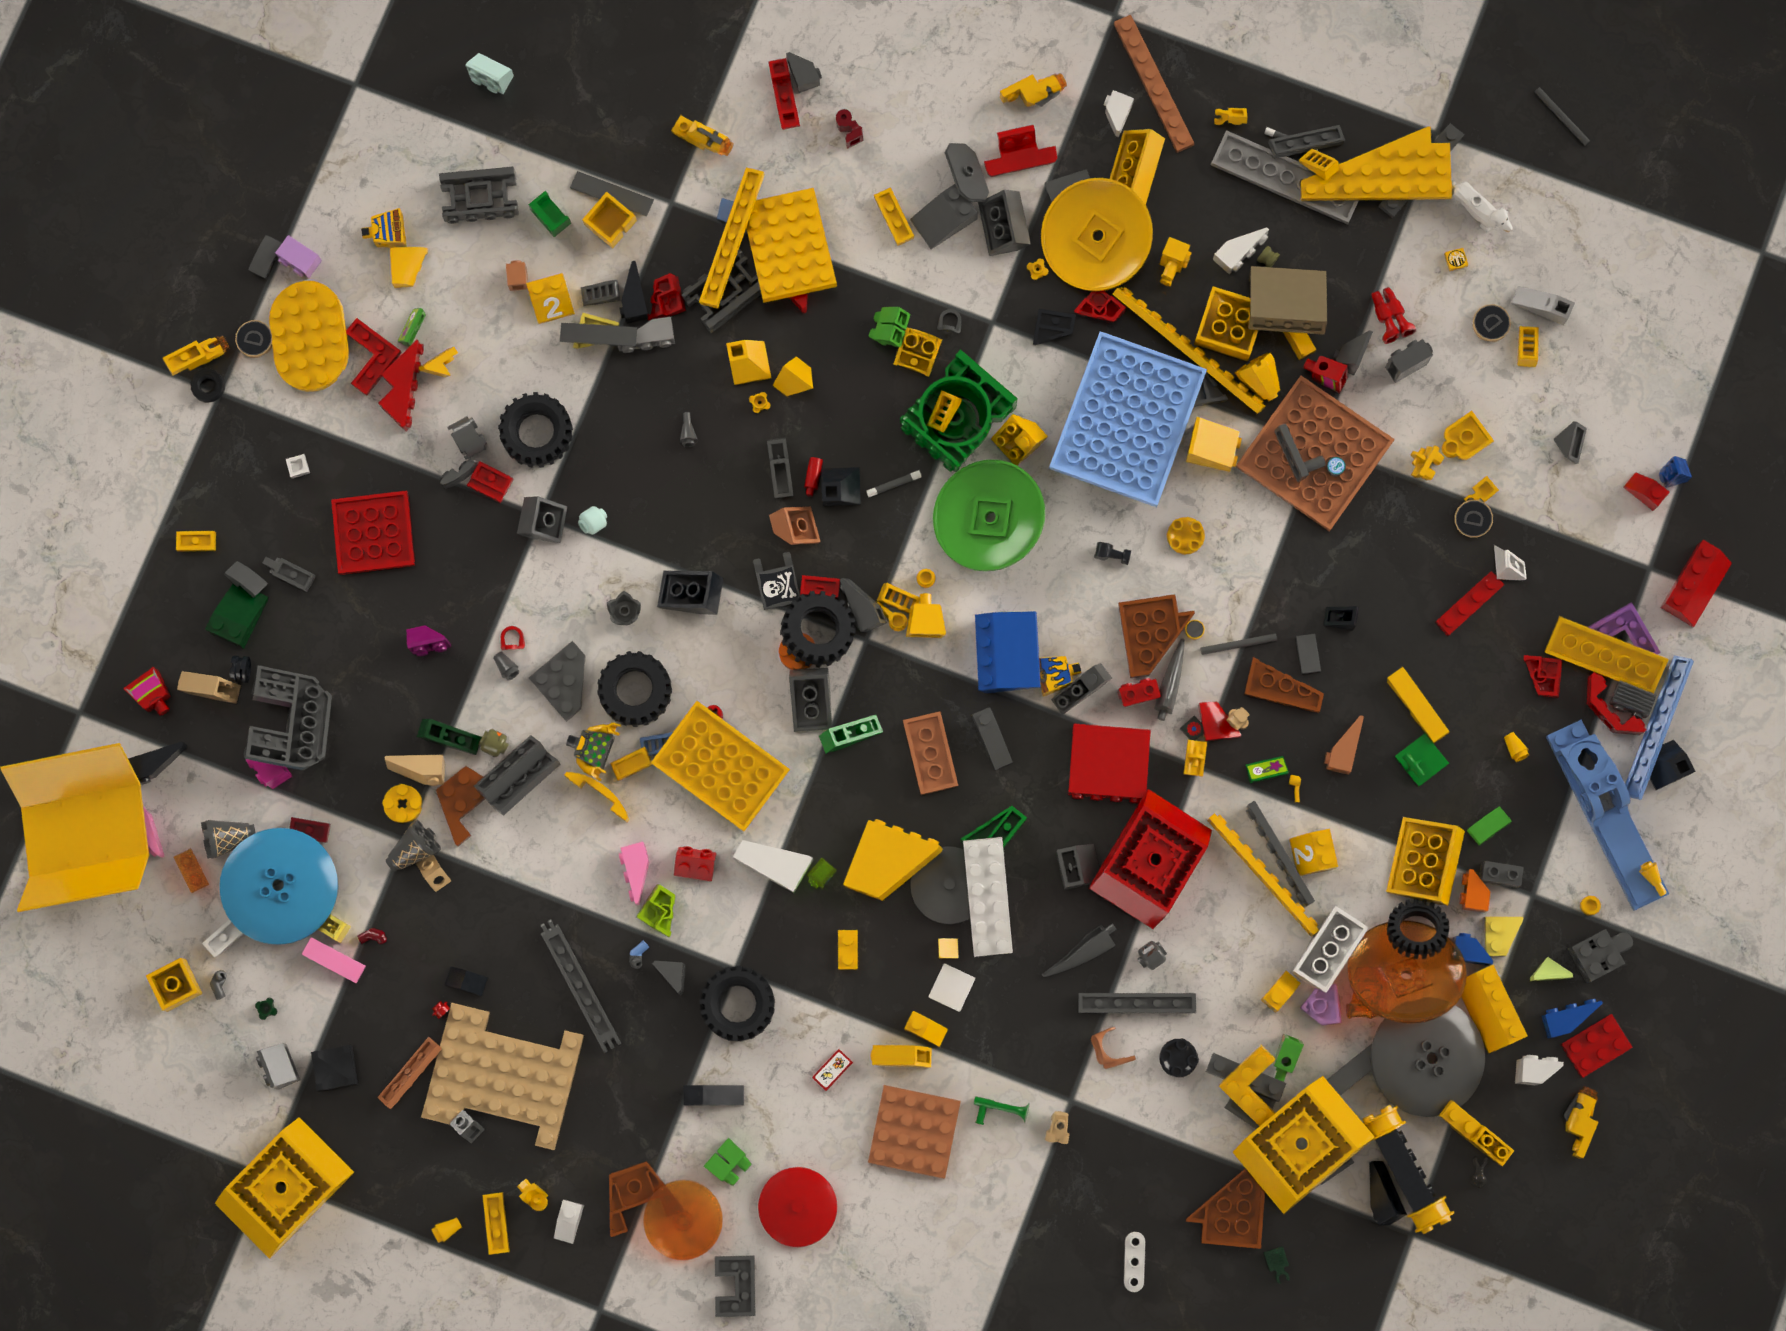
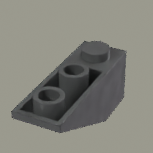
[840,578,887,632]
[1051,663,1112,715]

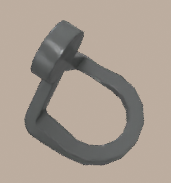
[937,309,962,333]

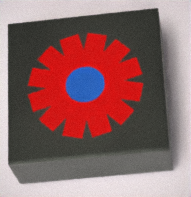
[1180,716,1204,741]

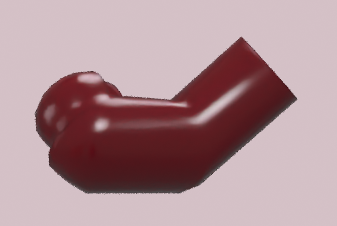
[357,928,387,944]

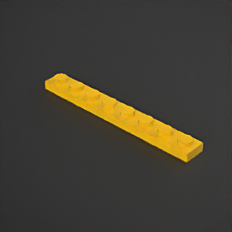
[699,167,765,309]
[1207,813,1319,937]

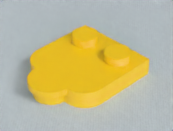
[1442,410,1494,460]

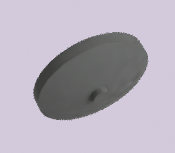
[911,847,970,925]

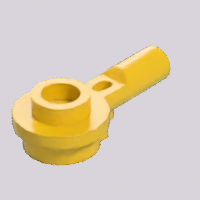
[877,601,908,632]

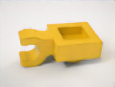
[1214,108,1247,125]

